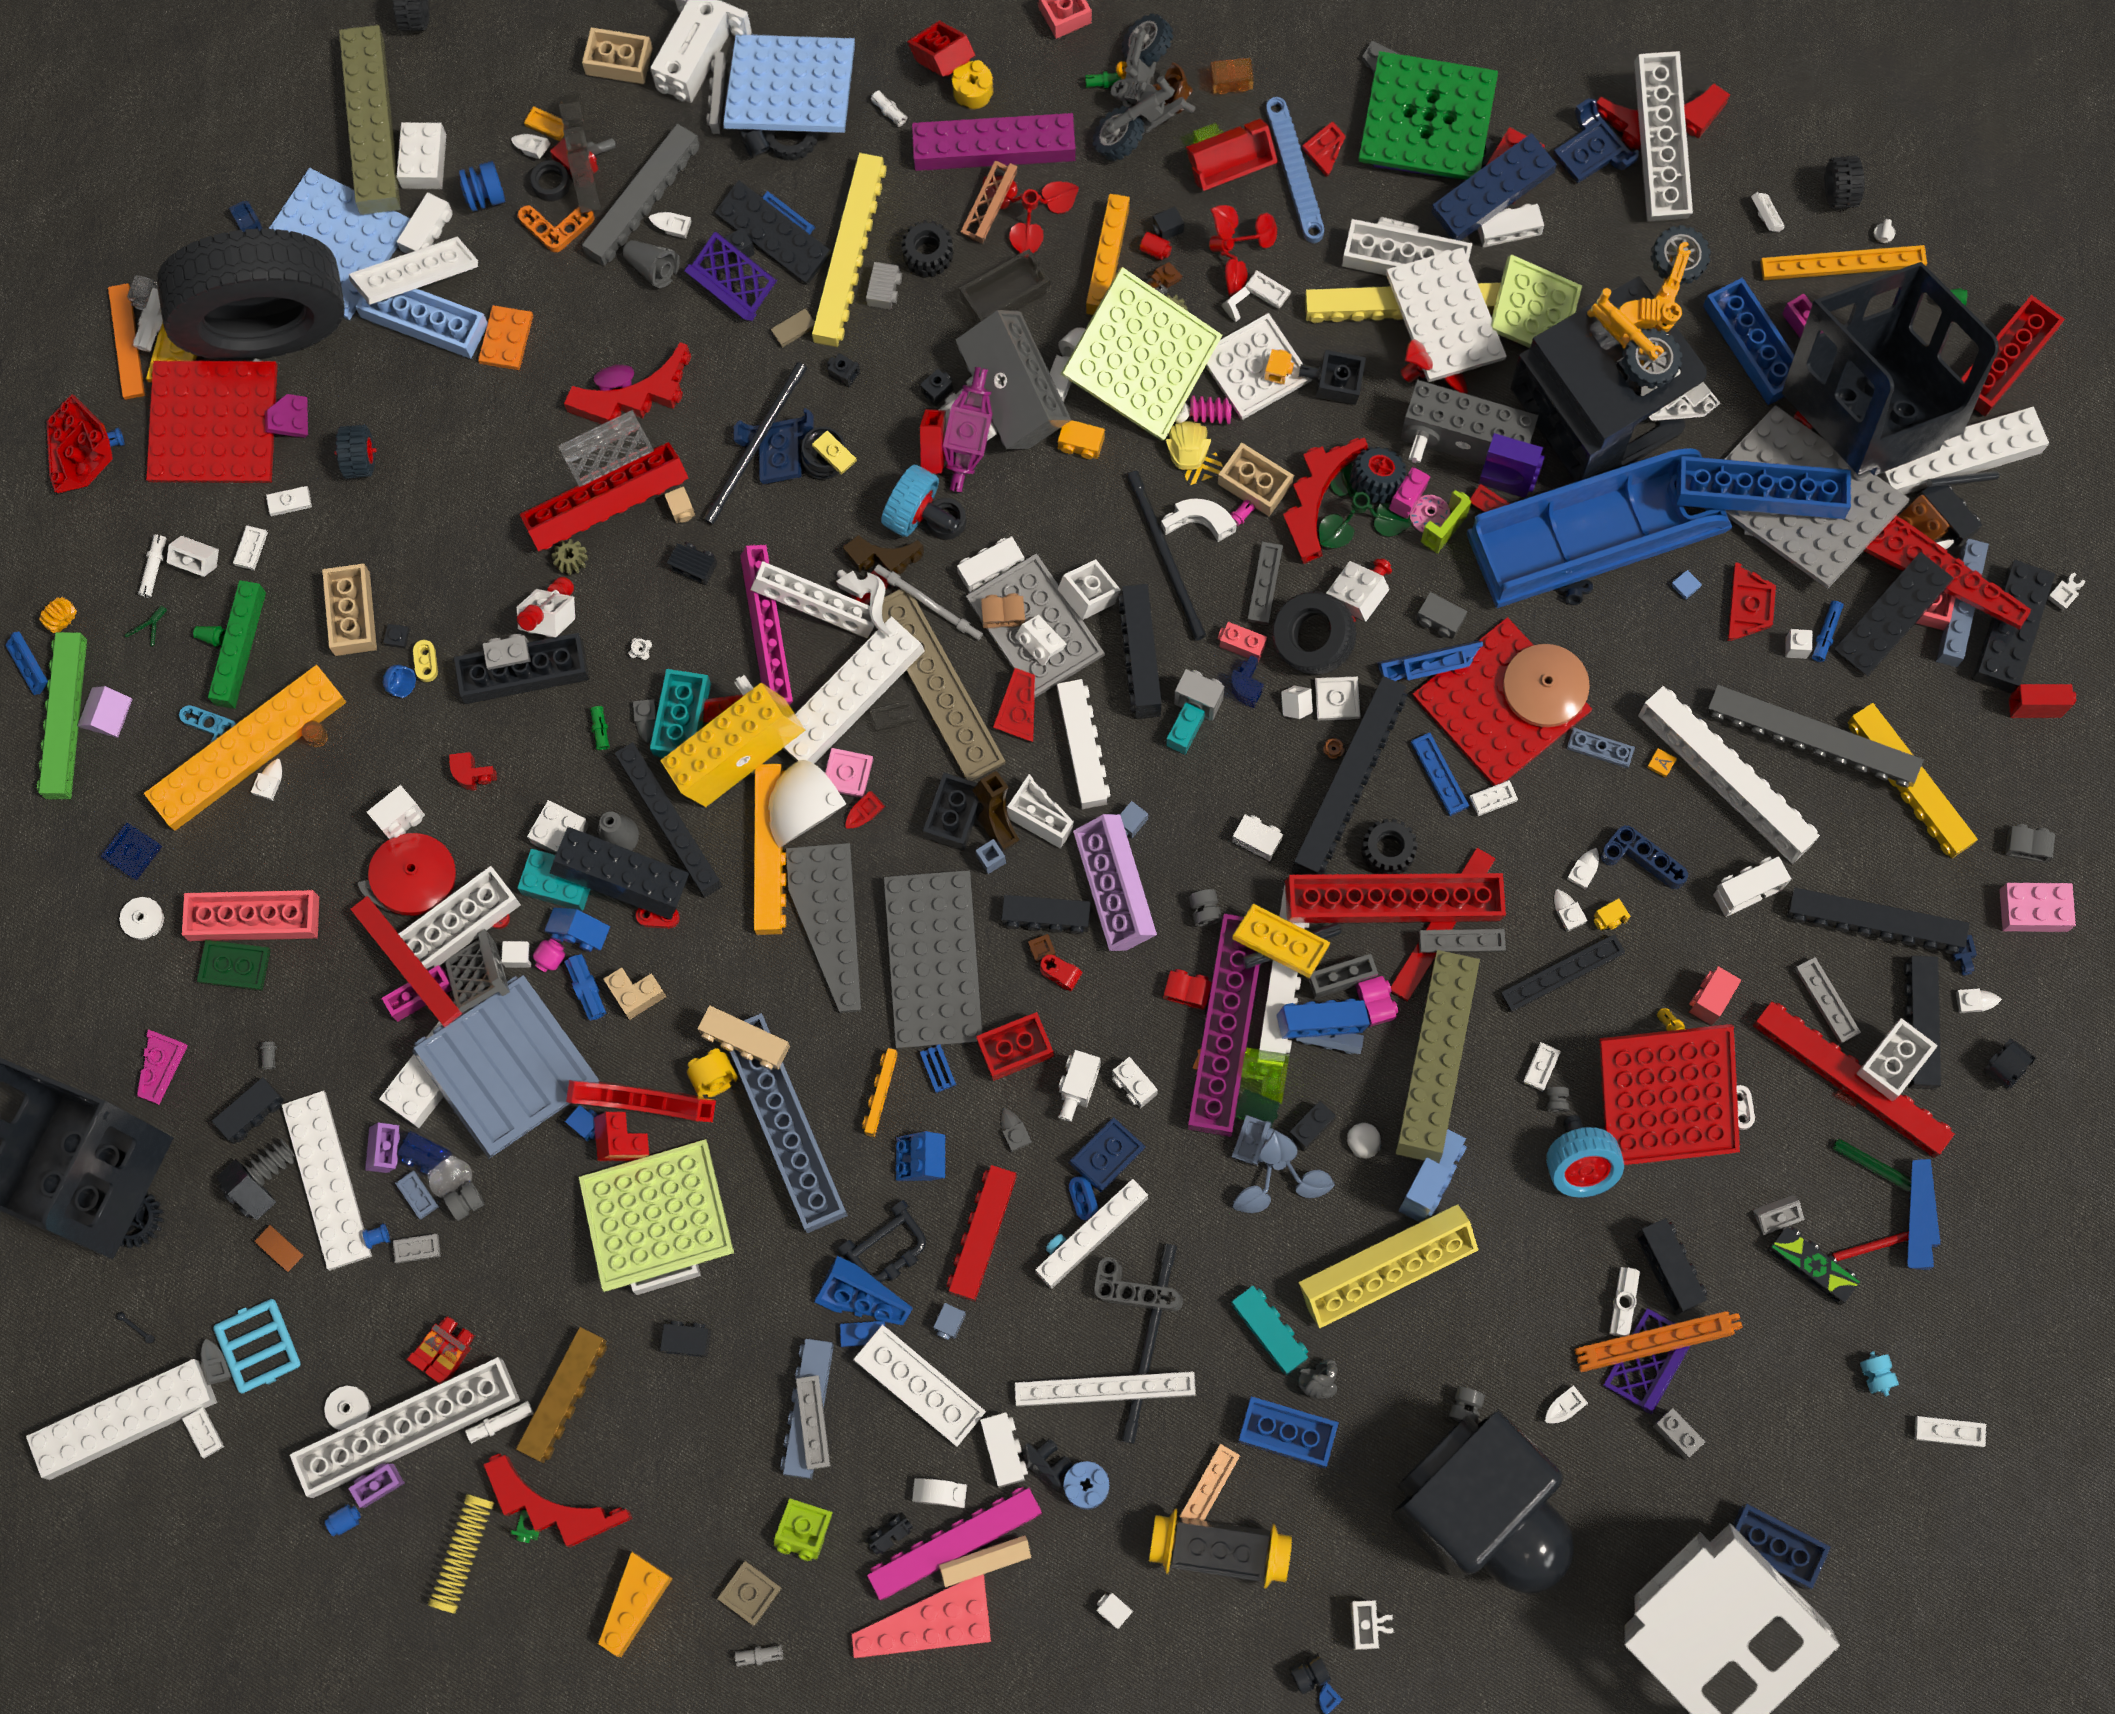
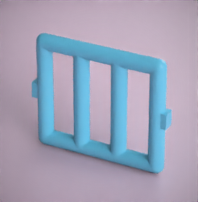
[213,1299,301,1393]

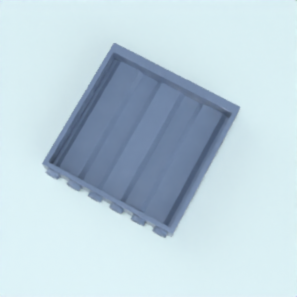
[412,975,600,1159]

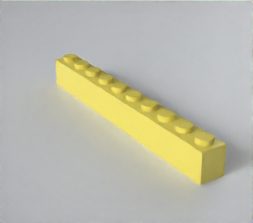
[812,153,887,347]
[1305,283,1501,323]

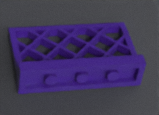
[685,232,777,321]
[1604,1308,1690,1415]

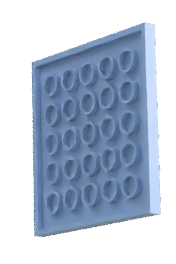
[724,35,855,133]
[269,168,410,320]

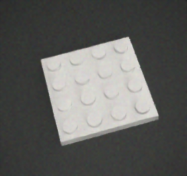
[1206,313,1312,420]

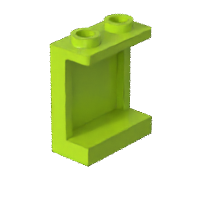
[1421,490,1472,554]

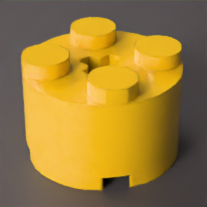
[952,60,993,109]
[687,1049,738,1097]

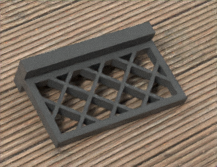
[445,929,510,1013]

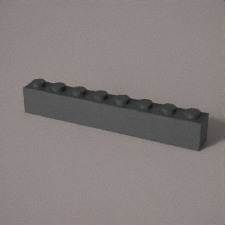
[582,123,699,266]

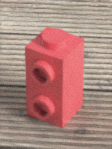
[1217,622,1267,662]

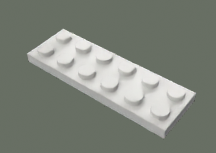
[349,237,478,305]
[854,1325,986,1447]

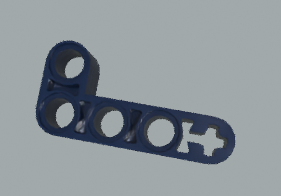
[1601,825,1688,889]

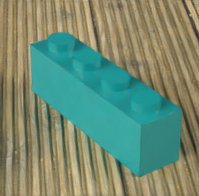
[1231,1286,1308,1376]

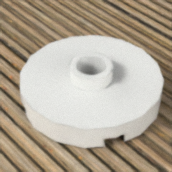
[120,897,164,940]
[324,1386,371,1430]

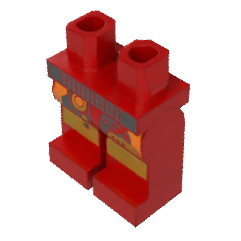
[407,1316,475,1384]

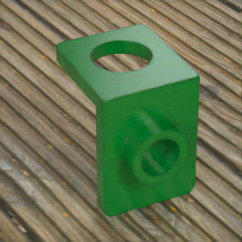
[511,1510,539,1543]

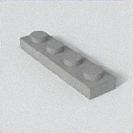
[707,52,726,134]
[1795,957,1861,1044]
[796,1375,830,1470]

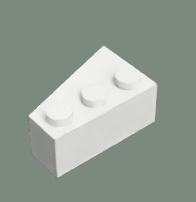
[1007,774,1073,849]

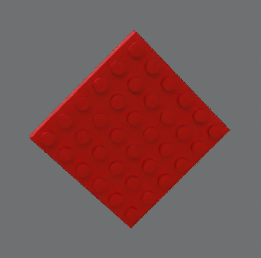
[147,361,278,483]
[1412,617,1592,786]
[1599,1024,1740,1165]

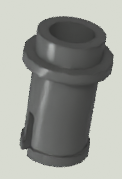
[259,1042,277,1070]

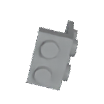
[483,634,530,670]

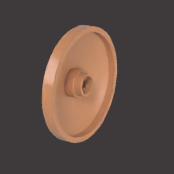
[1503,644,1589,727]

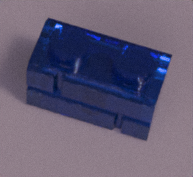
[398,1131,452,1177]

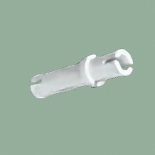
[138,535,167,598]
[465,1401,534,1444]

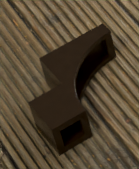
[843,535,924,575]
[972,771,1020,851]

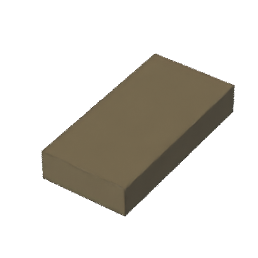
[771,309,815,348]

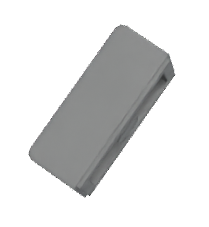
[1753,1195,1805,1235]

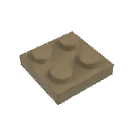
[717,1561,782,1626]

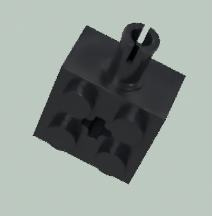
[1298,350,1366,405]

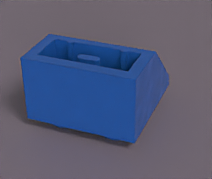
[896,1131,945,1181]

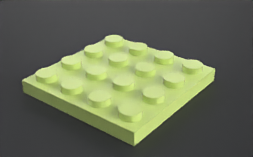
[1491,255,1582,348]

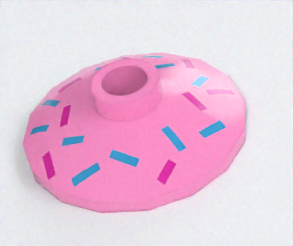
[1410,495,1451,532]

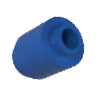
[325,1504,361,1536]

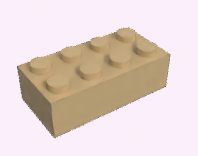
[322,564,377,656]

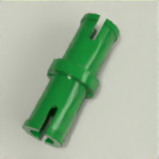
[1085,72,1122,88]
[590,706,610,750]

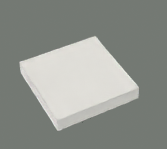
[1315,677,1360,721]

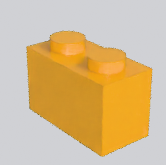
[1058,420,1105,459]

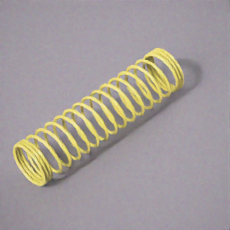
[428,1494,494,1614]

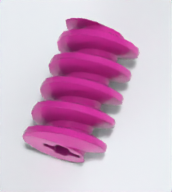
[1189,396,1232,424]

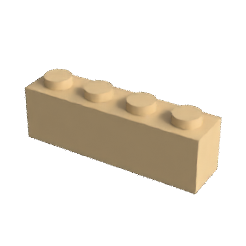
[698,1005,790,1070]

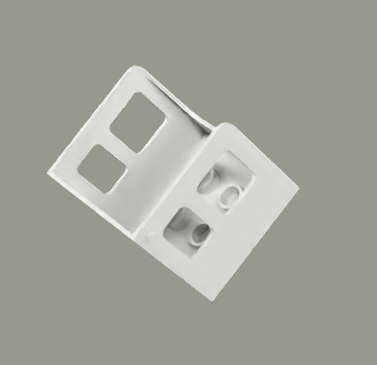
[1625,1524,1840,1714]

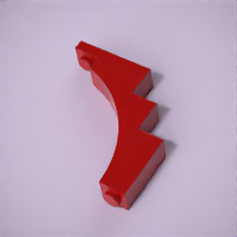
[484,1454,632,1547]

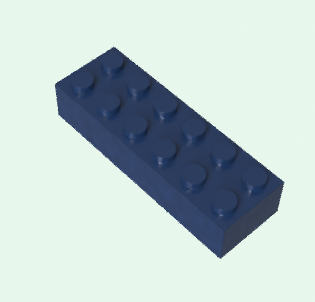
[1432,133,1556,241]

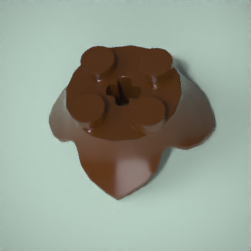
[1153,62,1193,114]

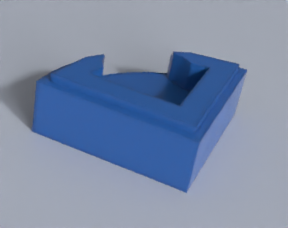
[1319,1683,1343,1714]

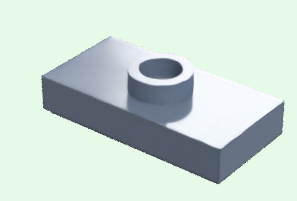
[395,1170,439,1220]

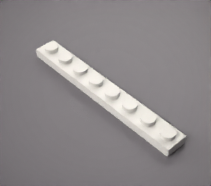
[1015,1372,1196,1406]

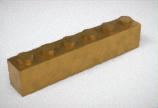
[516,1327,607,1463]

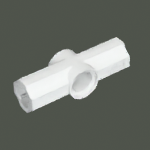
[133,288,163,352]
[1609,1267,1640,1337]

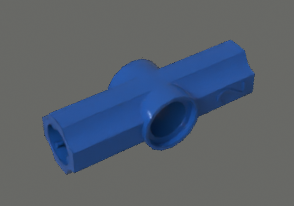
[565,954,607,1021]

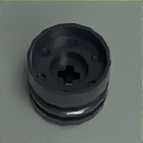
[801,427,845,480]

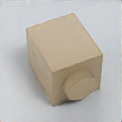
[664,487,695,523]

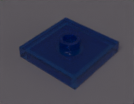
[101,822,163,881]

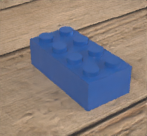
[1238,1396,1339,1469]

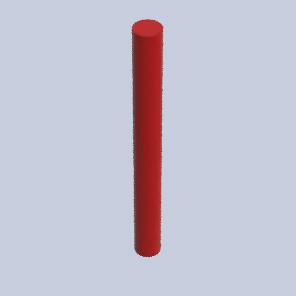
[1832,1231,1909,1261]

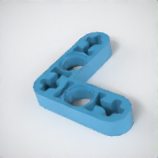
[179,705,236,744]

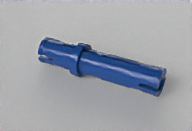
[1812,601,1844,662]

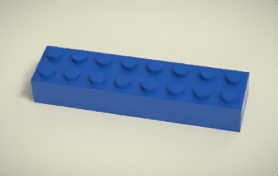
[1676,456,1851,519]

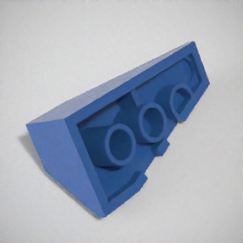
[814,1256,912,1325]

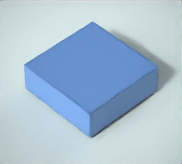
[1671,570,1702,600]

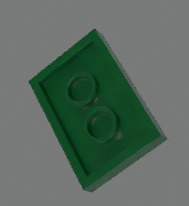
[197,940,271,991]

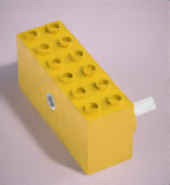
[660,675,806,807]

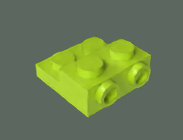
[774,1499,832,1561]

